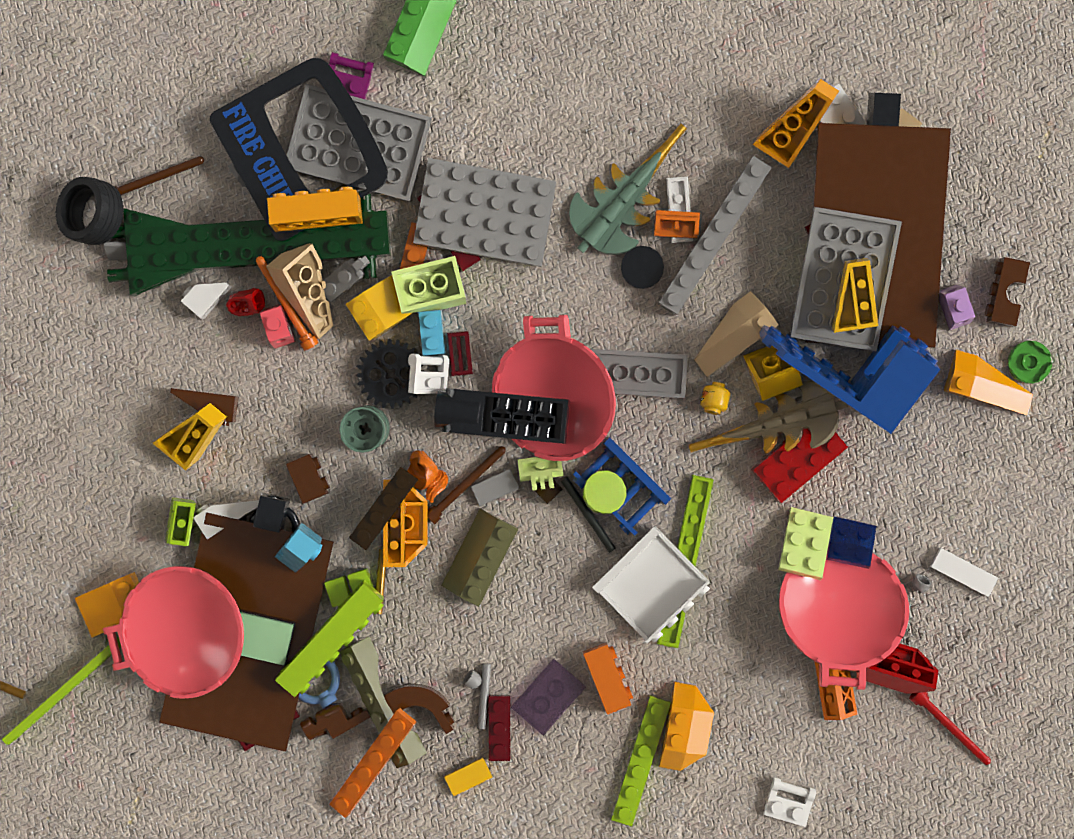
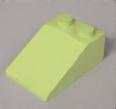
[391,256,466,314]

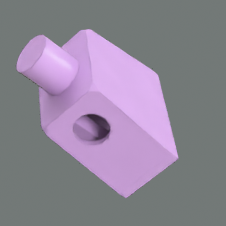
[939,285,975,330]

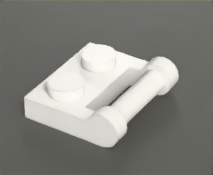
[408,354,449,394]
[763,777,816,827]

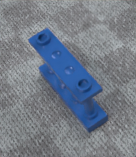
[573,437,671,536]

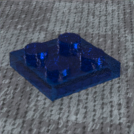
[826,516,877,569]

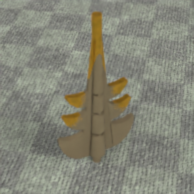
[689,381,848,454]

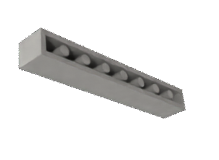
[658,156,772,316]

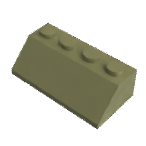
[441,508,519,607]

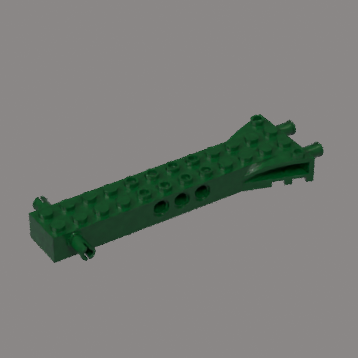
[107,191,391,297]

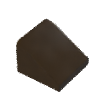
[534,479,563,504]

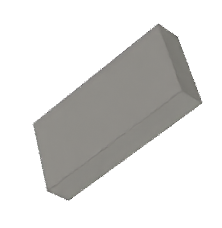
[471,469,519,506]

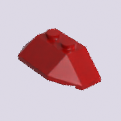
[866,643,939,694]

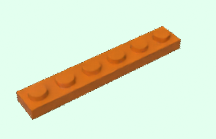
[329,708,416,818]

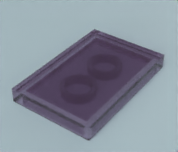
[511,658,586,736]

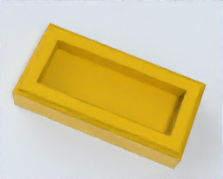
[444,757,493,797]

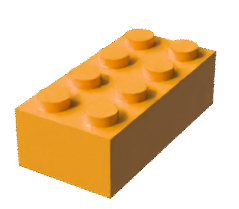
[267,187,363,232]

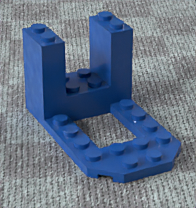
[759,325,940,434]

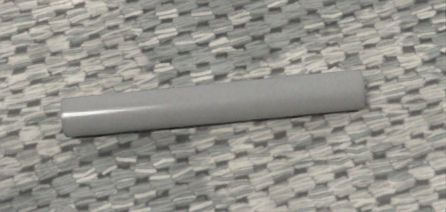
[477,663,491,729]

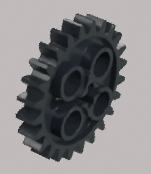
[356,339,424,409]

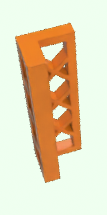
[814,661,857,720]

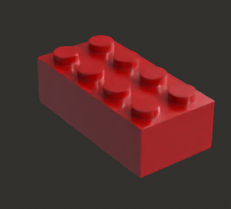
[751,429,848,503]

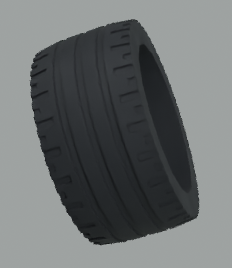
[55,177,124,245]

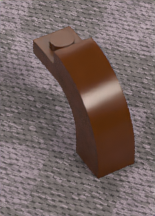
[384,684,455,734]

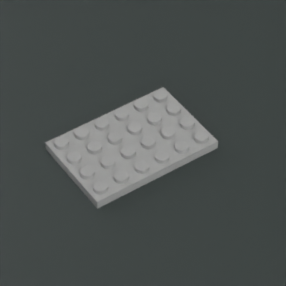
[287,84,432,202]
[413,158,556,267]
[790,207,902,351]

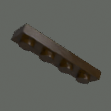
[349,467,419,550]

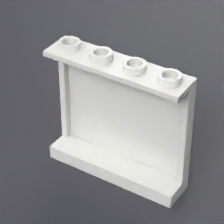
[592,526,710,644]

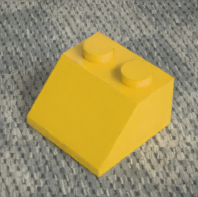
[743,346,803,401]

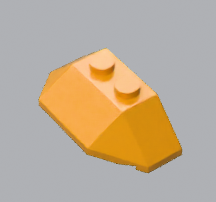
[383,480,428,567]
[659,682,714,771]

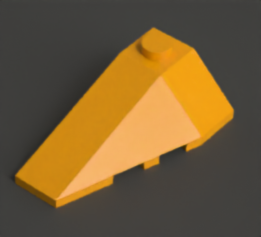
[943,350,1033,415]

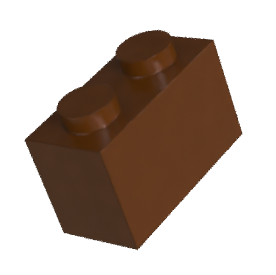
[286,454,330,504]

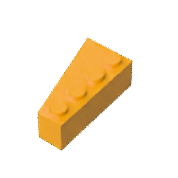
[752,79,839,168]

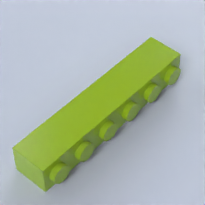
[275,580,384,697]

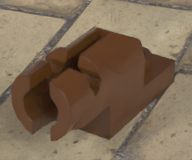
[300,703,371,741]

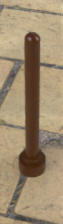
[115,156,204,195]
[428,446,506,525]

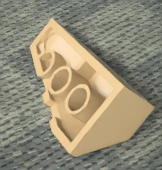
[266,243,333,339]
[694,291,779,377]

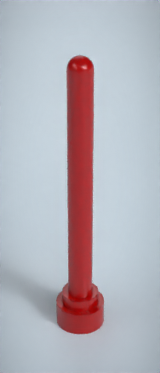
[909,692,991,765]

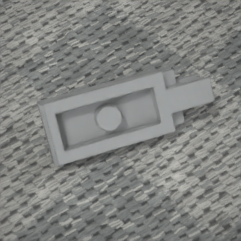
[323,256,370,303]

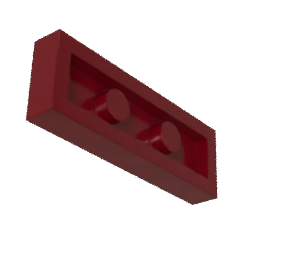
[489,695,510,761]

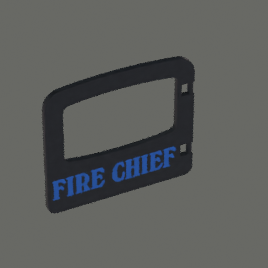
[209,58,388,241]

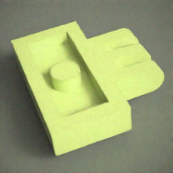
[517,457,563,491]

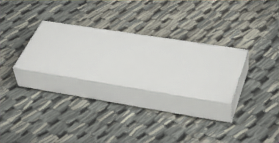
[666,176,693,244]
[930,548,998,597]

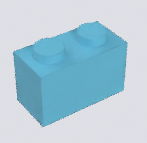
[418,310,445,356]

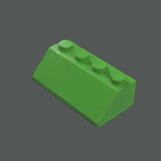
[383,0,457,76]

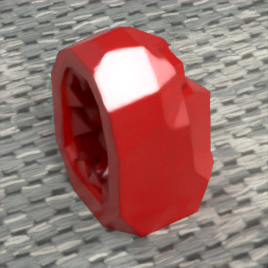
[226,288,265,316]

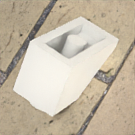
[181,283,232,319]

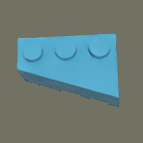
[275,522,323,573]

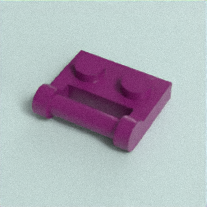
[329,52,374,100]

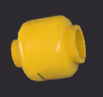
[700,382,731,415]

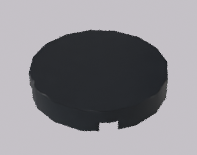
[621,246,664,289]

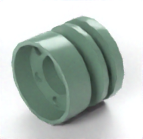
[339,405,390,453]

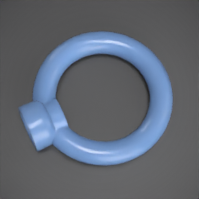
[298,661,340,709]

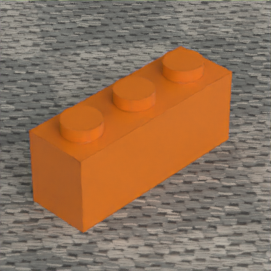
[583,642,633,715]

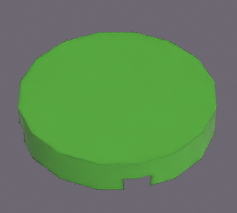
[1008,341,1052,384]

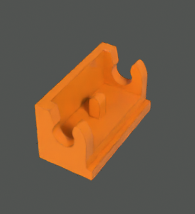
[654,210,700,239]

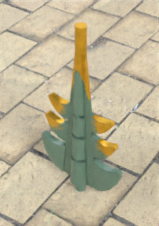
[569,123,687,255]

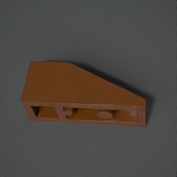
[170,388,239,426]

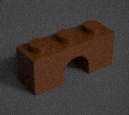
[985,257,1030,327]

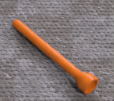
[256,256,319,351]

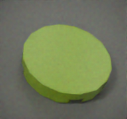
[583,471,627,514]

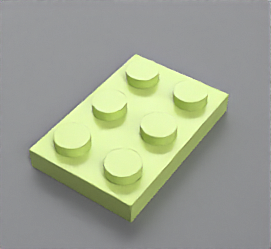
[778,507,833,580]

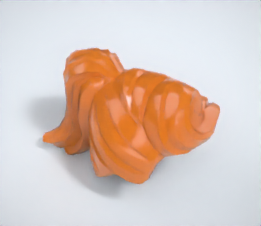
[407,450,448,503]

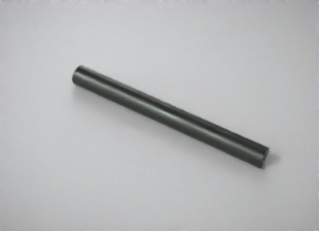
[560,477,616,553]

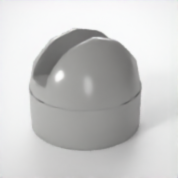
[912,574,931,593]
[463,669,482,689]

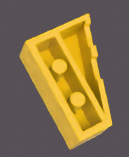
[832,258,878,333]
[153,403,227,471]

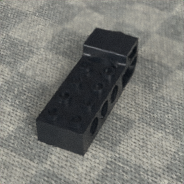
[434,388,570,444]

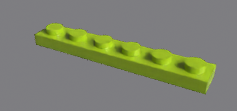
[611,695,671,827]

